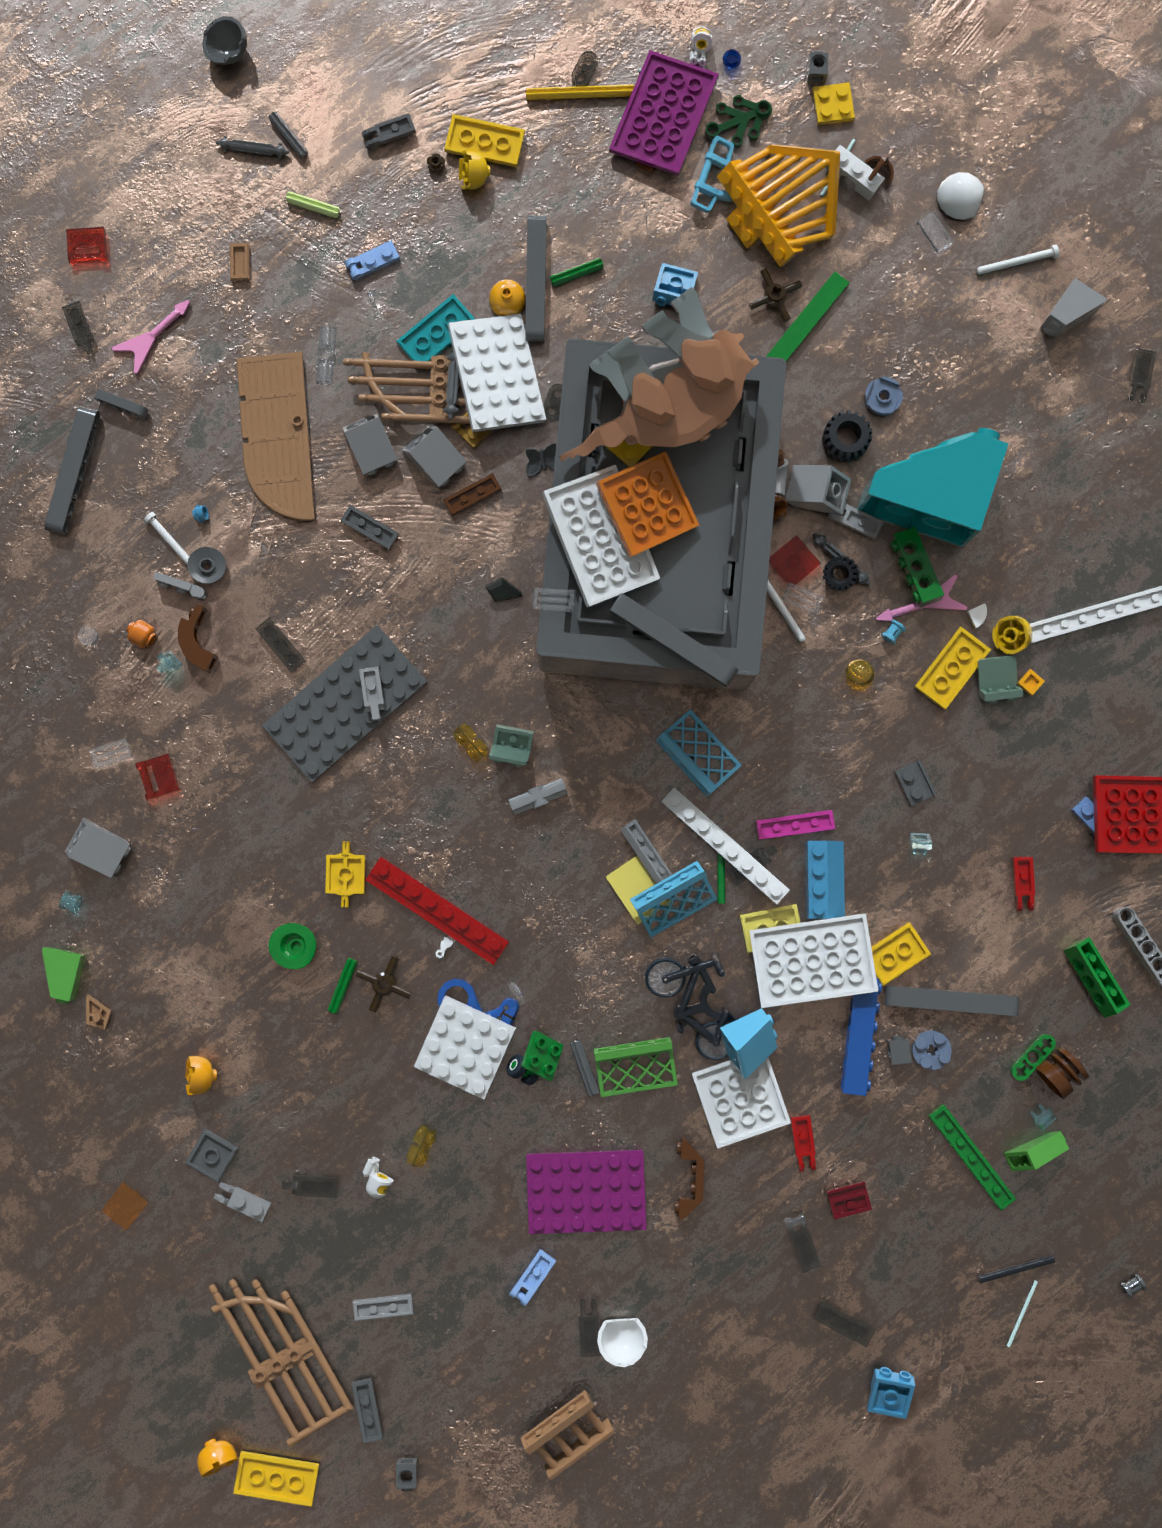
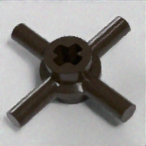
[748,268,802,322]
[356,956,412,1013]

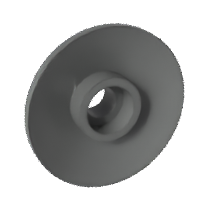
[187,547,226,584]

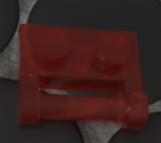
[66,227,108,264]
[135,754,180,801]

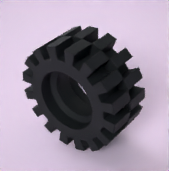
[823,555,859,591]

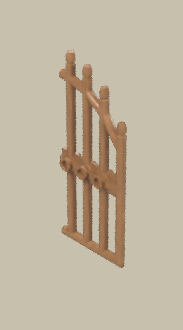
[343,352,470,424]
[208,1279,354,1447]

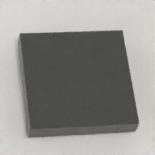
[184,1128,239,1183]

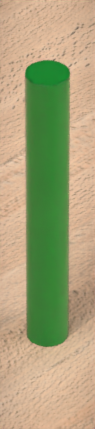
[717,852,726,904]

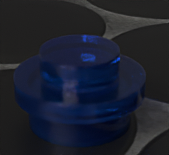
[722,49,741,69]

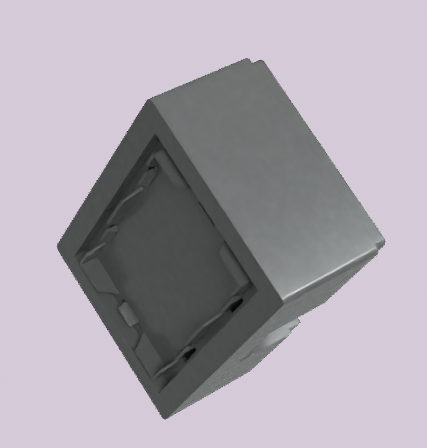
[536,339,786,691]

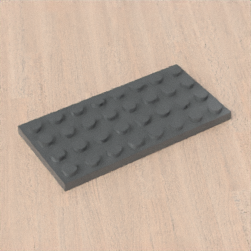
[262,625,428,783]

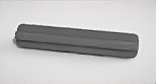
[269,111,308,159]
[570,1040,599,1097]

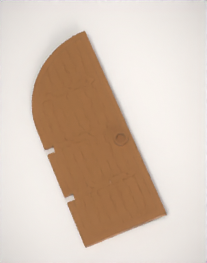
[236,351,315,521]

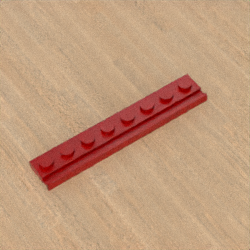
[365,857,509,965]

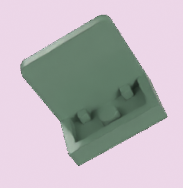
[977,655,1023,703]
[489,724,534,767]

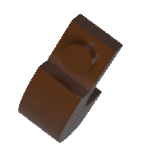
[178,604,218,673]

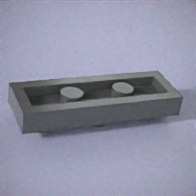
[340,505,399,551]
[352,1378,383,1443]

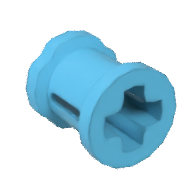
[881,620,906,645]

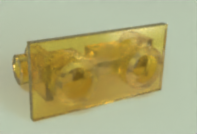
[453,723,489,763]
[406,1125,437,1167]

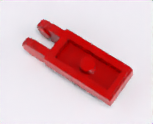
[1012,857,1035,911]
[790,1115,816,1172]

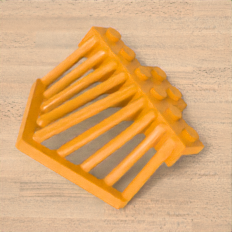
[716,144,840,267]

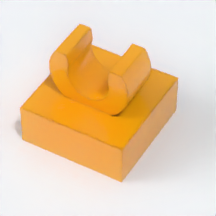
[1016,669,1045,696]

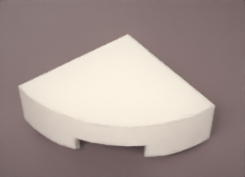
[967,604,987,629]

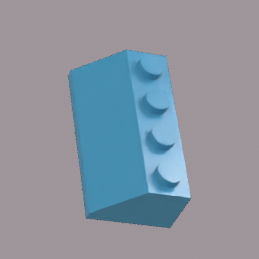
[805,841,845,919]

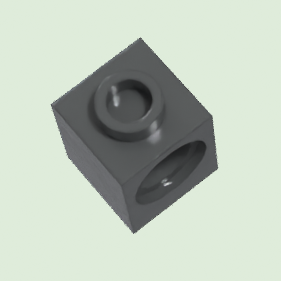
[807,51,828,83]
[886,1035,912,1065]
[396,1458,418,1492]

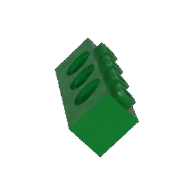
[890,526,944,608]
[1063,937,1131,1018]

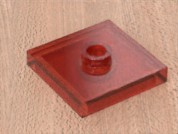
[769,535,821,589]

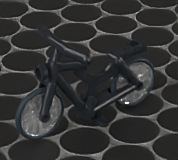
[645,952,740,1060]

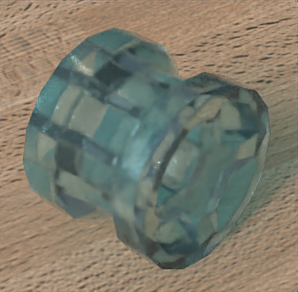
[59,890,82,914]

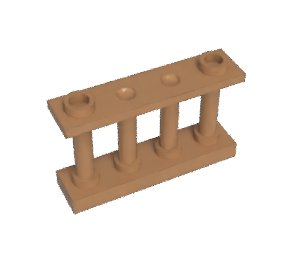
[521,1390,615,1480]

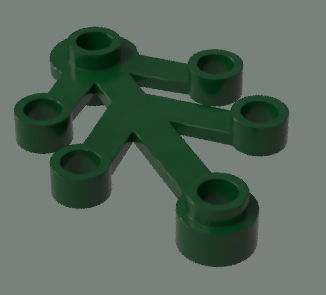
[705,95,772,148]

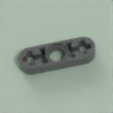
[94,389,149,419]

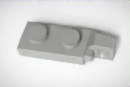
[359,666,384,721]

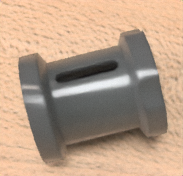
[1120,1274,1147,1299]

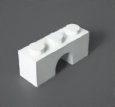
[825,145,885,201]

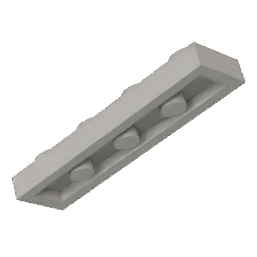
[620,819,672,884]

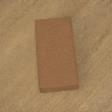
[230,243,250,282]

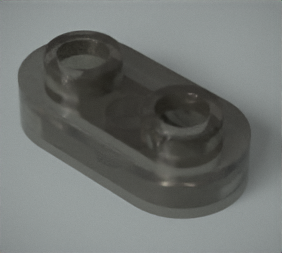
[571,51,598,86]
[543,384,562,422]

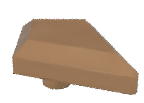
[86,994,112,1030]

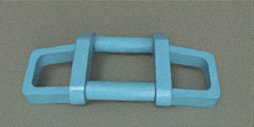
[690,136,734,213]

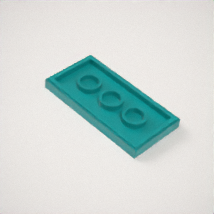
[396,294,475,370]

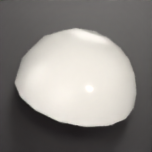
[937,172,984,220]
[597,1318,648,1367]

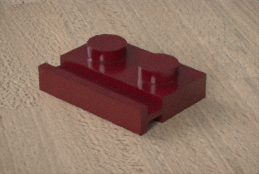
[826,1181,872,1220]

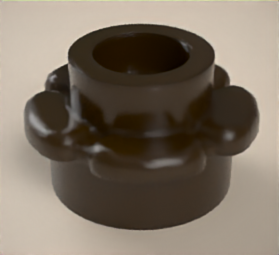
[426,153,445,172]

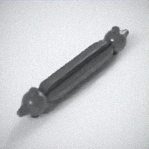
[215,135,289,159]
[443,351,459,420]
[813,533,871,586]

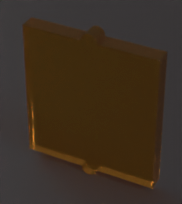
[101,1182,148,1230]

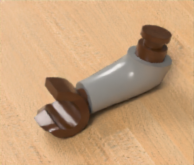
[773,449,788,519]

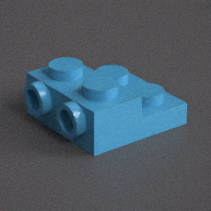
[652,263,698,306]
[867,1367,915,1419]

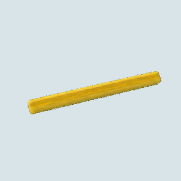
[526,84,635,100]

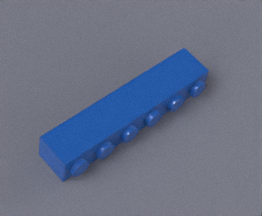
[840,978,882,1096]

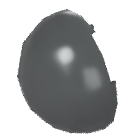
[202,16,247,65]

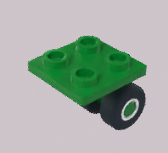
[506,1031,563,1085]

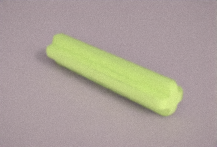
[286,192,340,218]

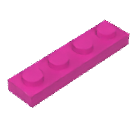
[756,810,835,840]

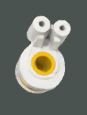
[690,27,712,67]
[363,1157,394,1199]

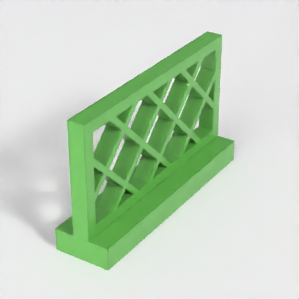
[594,1037,678,1097]

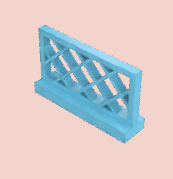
[656,709,742,797]
[630,861,718,937]

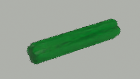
[550,258,604,287]
[328,958,357,1014]

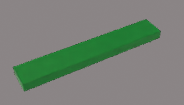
[766,271,850,362]
[928,1104,1016,1211]

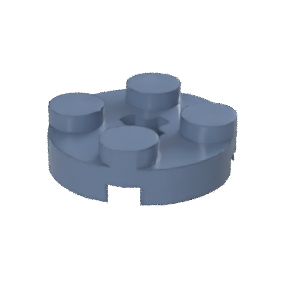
[864,377,903,416]
[911,1030,952,1070]

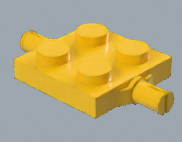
[325,841,366,907]

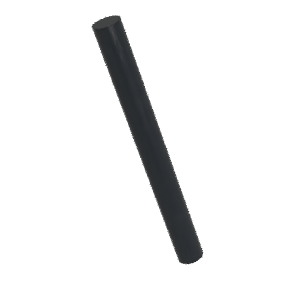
[977,1255,1055,1284]

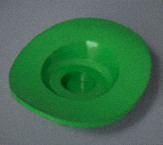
[268,923,316,970]

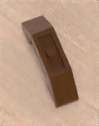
[674,1137,705,1220]

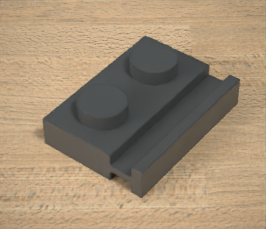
[894,760,937,806]

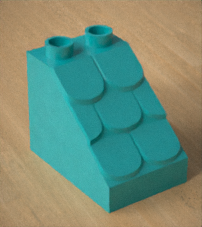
[857,428,1009,548]

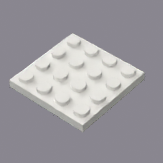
[414,996,516,1099]
[691,1057,791,1149]

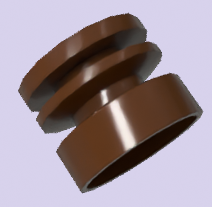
[1035,1046,1089,1100]

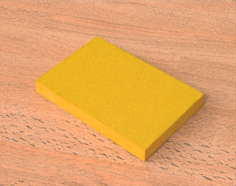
[871,922,931,986]

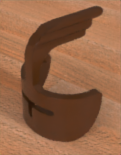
[864,155,894,185]

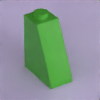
[42,947,86,1004]
[1004,1131,1069,1171]

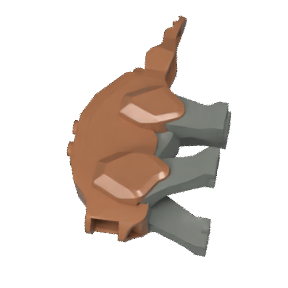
[559,287,759,461]

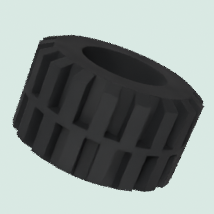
[822,410,873,462]

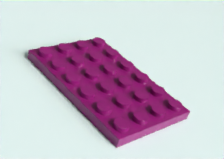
[609,50,719,176]
[526,1150,646,1234]

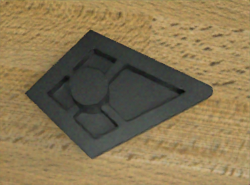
[485,577,522,602]

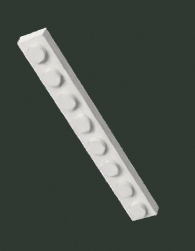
[1030,586,1162,644]
[661,788,790,905]

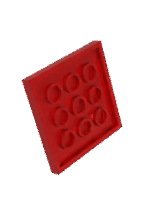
[1093,775,1162,854]

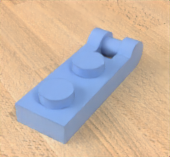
[344,241,400,280]
[509,1249,556,1306]

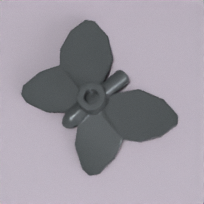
[526,443,556,476]

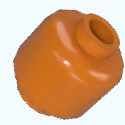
[126,620,157,648]

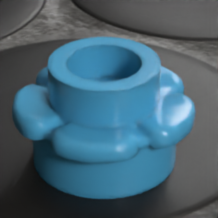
[192,505,209,523]

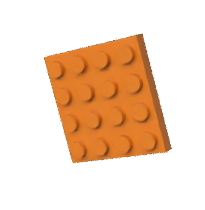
[595,451,699,558]

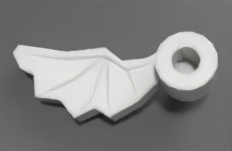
[435,936,456,959]

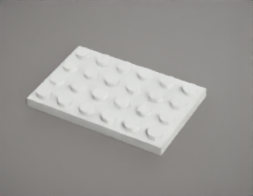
[448,314,546,432]
[542,465,660,607]
[749,913,878,1008]

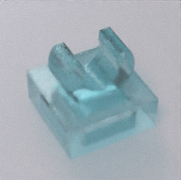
[156,651,182,673]
[909,833,932,855]
[1031,1105,1056,1131]

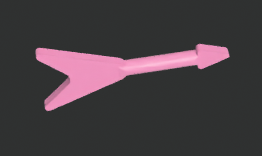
[112,300,190,375]
[876,575,967,621]

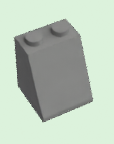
[1041,278,1107,337]
[342,413,398,475]
[402,425,467,487]
[785,465,851,515]
[65,818,130,878]

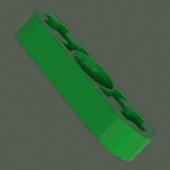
[1010,1034,1056,1081]

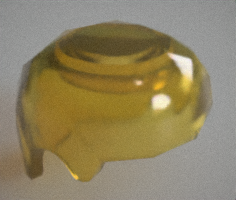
[845,659,874,690]

